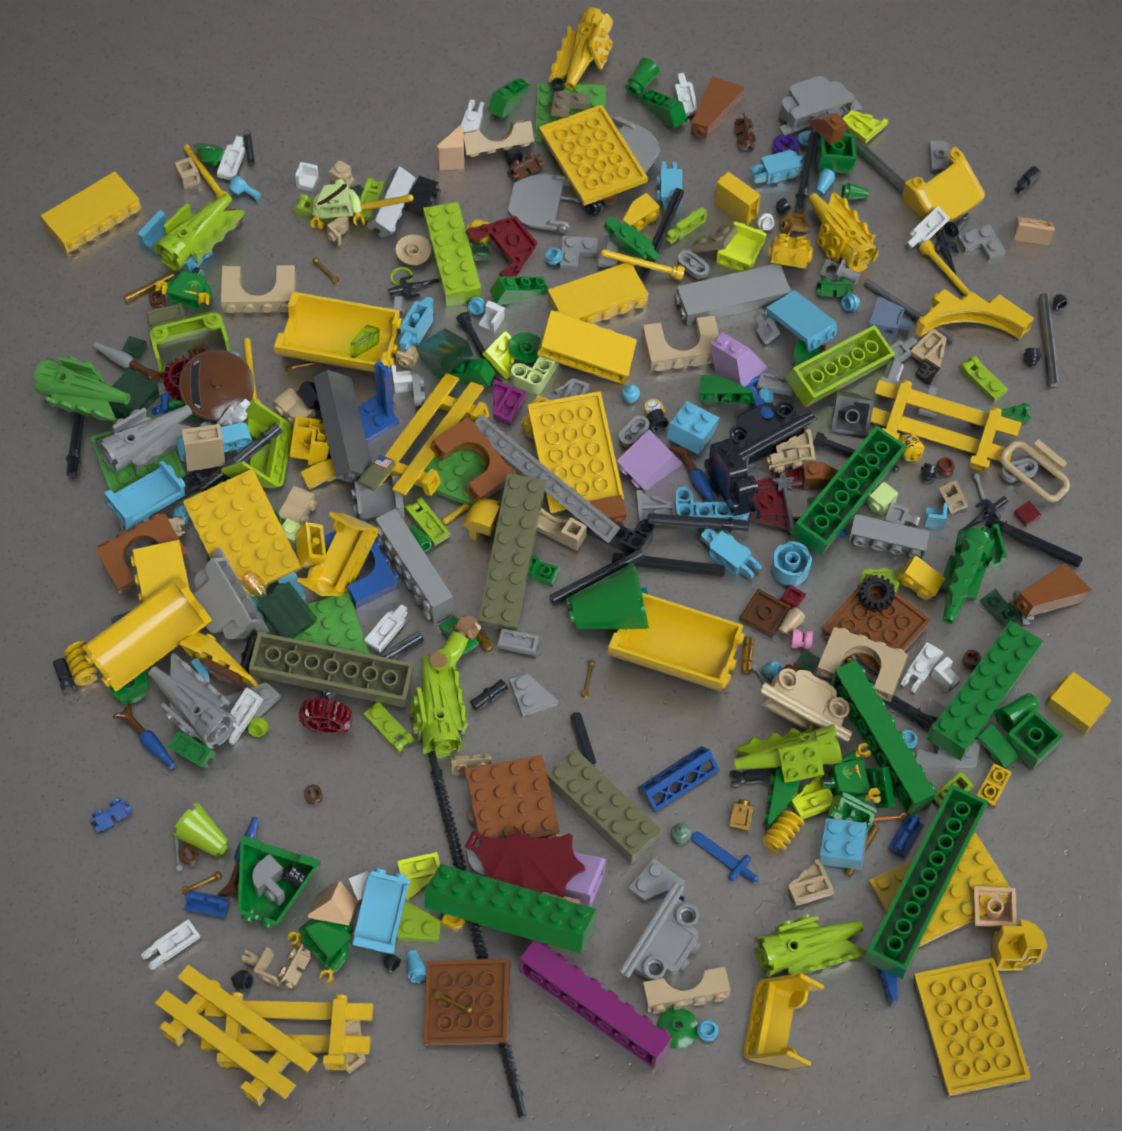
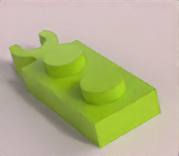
[666,206,707,244]

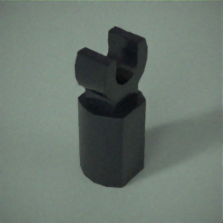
[1014,166,1041,193]
[53,658,76,693]
[729,768,765,787]

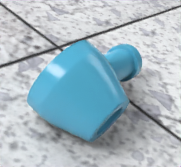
[228,175,262,201]

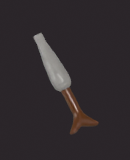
[93,342,163,381]

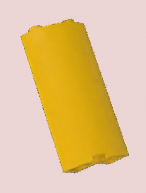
[82,576,212,691]

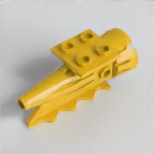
[549,8,613,90]
[808,192,879,273]

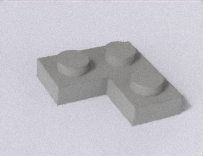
[957,224,1006,261]
[560,236,598,270]

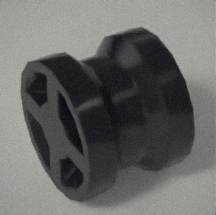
[646,409,669,432]
[281,863,307,889]

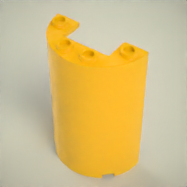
[274,292,403,373]
[608,593,745,692]

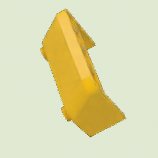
[297,512,378,596]
[743,973,824,1069]

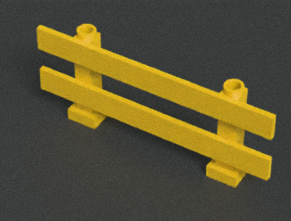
[379,373,490,496]
[871,380,1022,472]
[155,965,318,1107]
[201,992,373,1070]

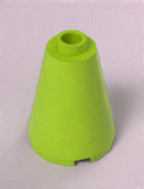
[171,802,229,857]

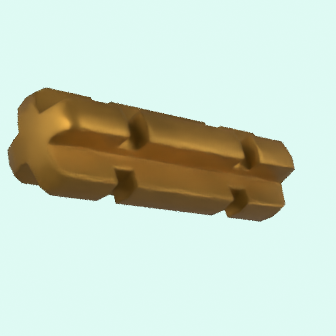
[475,629,493,651]
[741,636,755,674]

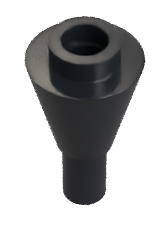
[944,213,971,237]

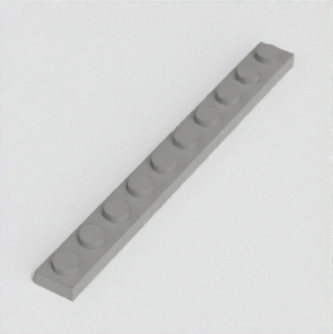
[475,414,620,543]

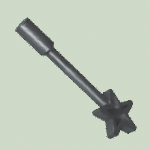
[772,472,795,533]

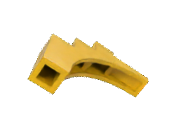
[915,289,1034,339]

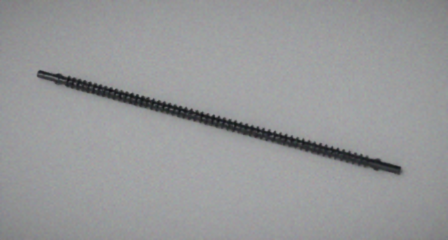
[428,751,527,1119]

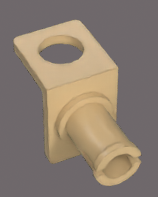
[241,947,280,987]

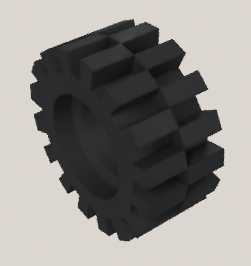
[859,575,895,613]

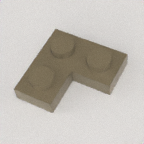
[551,91,589,118]
[691,225,738,252]

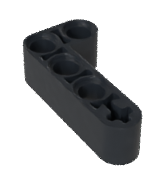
[578,519,654,554]

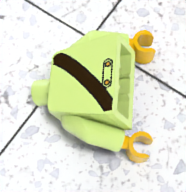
[310,179,366,229]

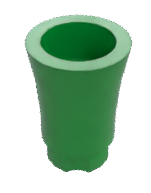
[625,58,660,97]
[995,693,1040,732]

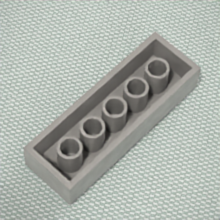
[375,508,454,625]

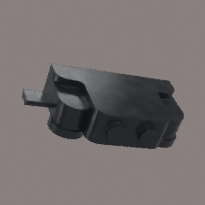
[729,400,817,467]
[704,438,761,519]

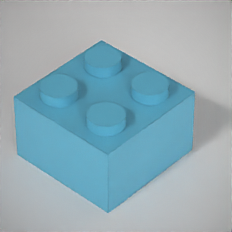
[666,401,720,455]
[820,818,867,870]

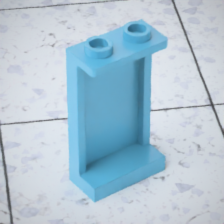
[137,210,212,273]
[766,290,837,352]
[104,460,185,529]
[351,868,411,954]

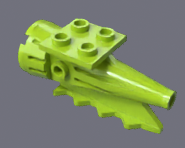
[152,193,245,271]
[409,655,468,758]
[734,724,842,783]
[754,914,867,977]

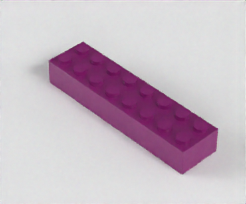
[519,941,672,1070]

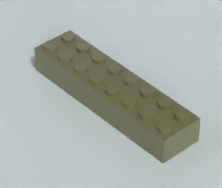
[478,474,546,631]
[249,632,414,708]

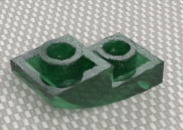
[979,588,1022,627]

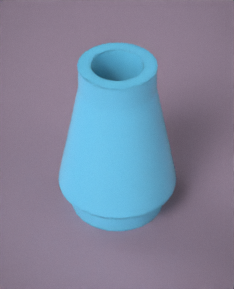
[814,169,835,196]
[406,950,426,983]

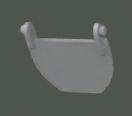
[612,116,661,174]
[508,174,572,233]

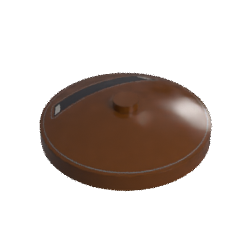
[179,350,254,423]

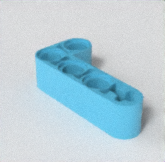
[176,423,252,462]
[674,486,750,521]

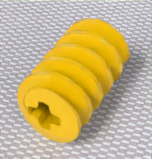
[64,641,98,686]
[762,811,805,855]

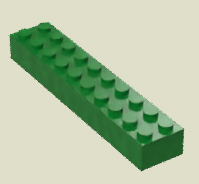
[865,784,989,980]

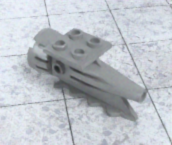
[96,405,195,474]
[148,652,237,749]

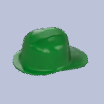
[193,143,226,166]

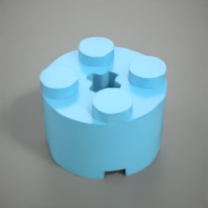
[771,541,812,587]

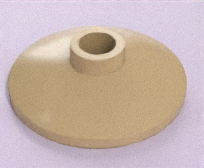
[395,235,431,265]

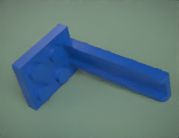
[358,361,399,443]

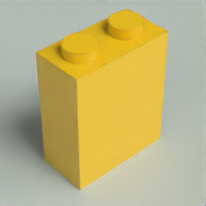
[714,172,761,226]
[1047,672,1112,734]

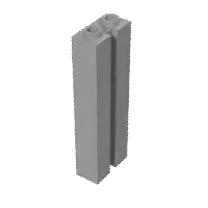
[674,264,791,325]

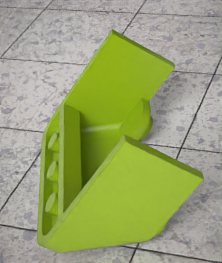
[148,311,231,373]
[221,399,293,488]

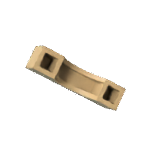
[463,119,535,157]
[537,508,587,551]
[642,967,731,1014]

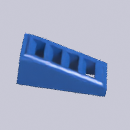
[877,967,898,1007]

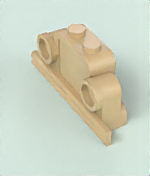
[759,668,852,742]

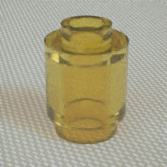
[239,570,268,599]

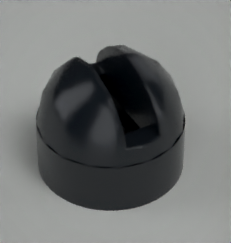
[551,77,565,92]
[776,197,791,213]
[1053,294,1069,310]
[383,954,401,973]

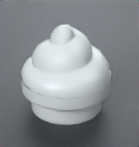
[757,213,775,231]

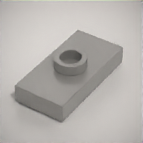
[930,141,949,173]
[757,372,794,397]
[497,628,539,656]

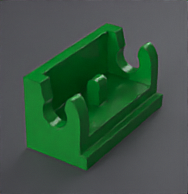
[981,524,1007,569]
[168,730,217,768]
[828,792,877,828]

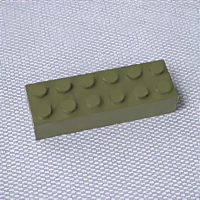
[546,749,661,864]

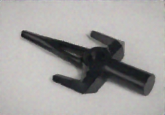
[934,230,959,275]
[388,275,439,299]
[963,496,1008,531]

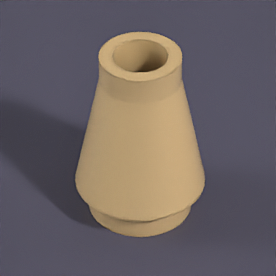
[778,607,805,636]

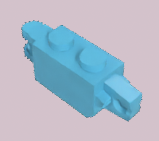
[749,150,805,184]
[657,161,682,213]
[399,297,434,351]
[700,529,761,578]

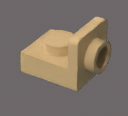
[327,216,349,246]
[396,345,423,369]

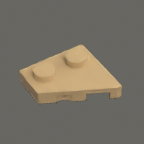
[911,329,947,373]
[776,429,816,462]
[788,858,834,907]

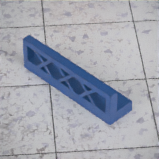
[637,746,720,812]

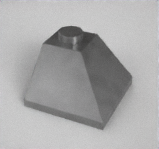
[831,391,874,437]

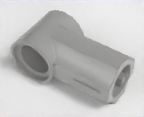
[598,234,618,268]
[881,359,904,385]

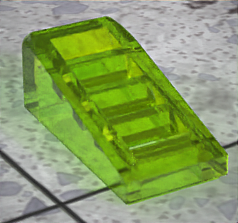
[350,324,380,358]

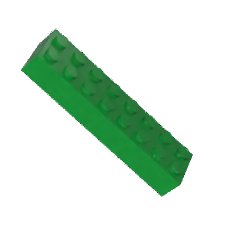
[791,425,907,556]
[927,620,1044,761]
[830,660,936,817]
[424,864,596,954]

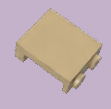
[182,424,225,471]

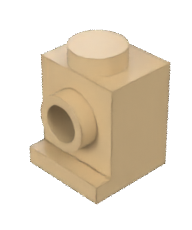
[174,157,201,189]
[329,160,355,187]
[939,480,968,514]

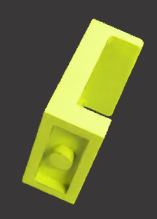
[716,221,767,272]

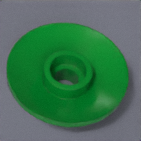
[508,332,541,363]
[657,1008,698,1049]

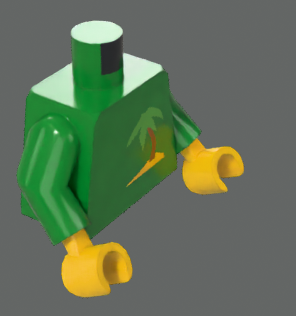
[155,267,213,311]
[820,743,881,804]
[287,919,354,984]

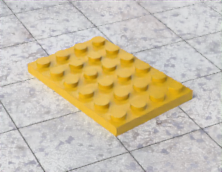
[539,104,648,206]
[527,391,624,514]
[183,468,302,592]
[868,832,1017,947]
[913,958,1031,1097]

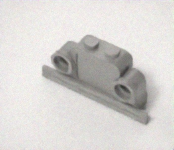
[779,76,862,135]
[193,548,270,640]
[618,882,700,981]

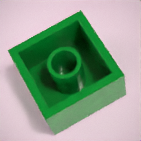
[816,133,857,174]
[1006,709,1064,770]

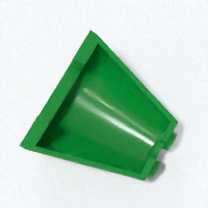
[566,564,649,629]
[238,835,321,929]

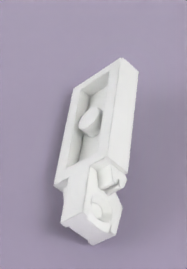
[675,73,698,116]
[217,136,245,180]
[905,206,950,249]
[217,399,251,427]
[364,604,408,654]

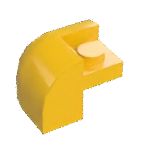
[290,416,329,465]
[462,498,502,540]
[992,919,1047,971]

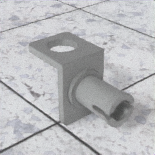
[820,259,861,284]

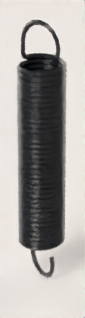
[243,130,255,167]

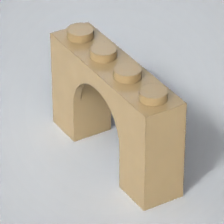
[221,265,296,313]
[642,316,719,371]
[817,627,908,702]

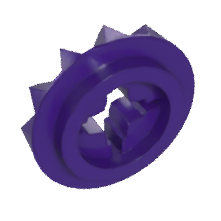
[772,134,800,154]

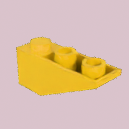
[622,193,660,231]

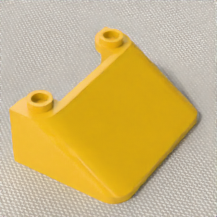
[901,147,985,230]

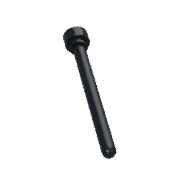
[456,312,502,382]
[813,432,899,473]

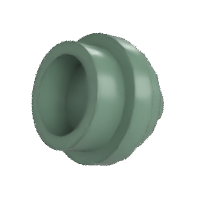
[671,823,691,843]

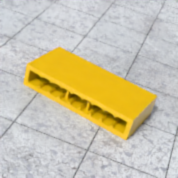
[40,171,141,253]
[548,263,648,324]
[537,310,637,385]
[130,540,199,633]

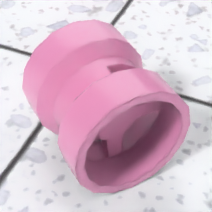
[791,629,813,650]

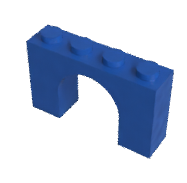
[324,518,399,609]

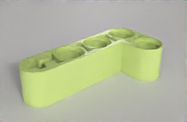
[511,356,560,394]

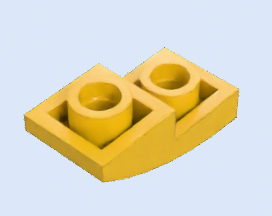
[301,458,336,490]
[977,763,1012,806]

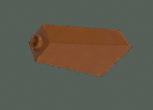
[690,76,745,138]
[1013,563,1092,617]

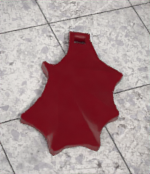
[465,826,586,898]

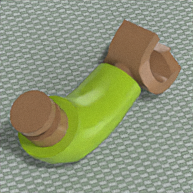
[430,615,481,671]

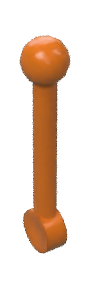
[873,812,908,822]

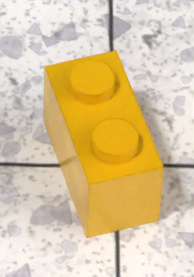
[295,522,327,568]
[897,555,946,601]

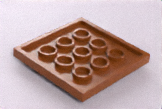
[821,573,931,675]
[464,755,560,844]
[423,958,510,1046]

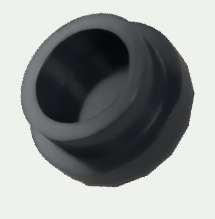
[506,148,523,165]
[585,200,603,216]
[1023,348,1042,367]
[920,463,939,483]
[231,970,253,991]

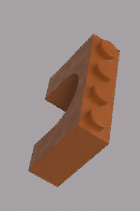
[430,417,515,503]
[95,513,188,593]

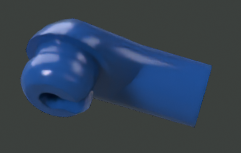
[151,393,170,416]

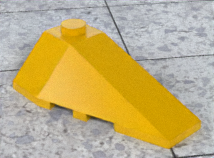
[179,632,258,688]

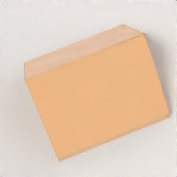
[436,126,464,170]
[1014,216,1055,246]
[308,880,357,925]
[973,886,1017,927]

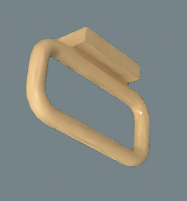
[1000,439,1070,503]

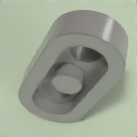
[677,250,709,279]
[411,373,425,407]
[619,416,649,447]
[1001,458,1038,482]

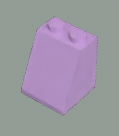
[710,332,767,387]
[617,430,683,490]
[565,852,606,907]

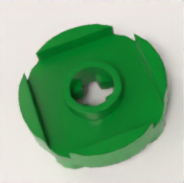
[109,671,149,705]

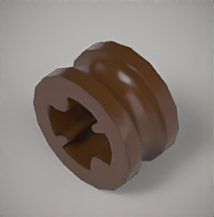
[149,290,166,308]
[962,650,981,669]
[304,784,323,804]
[180,845,199,866]

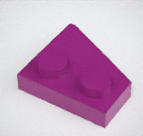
[493,379,526,425]

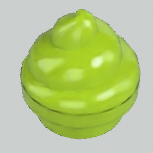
[248,717,268,737]

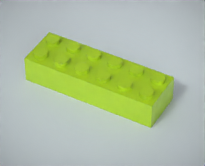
[423,202,481,307]
[785,325,895,408]

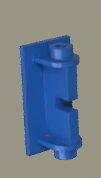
[89,798,132,833]
[888,814,924,858]
[184,890,230,918]

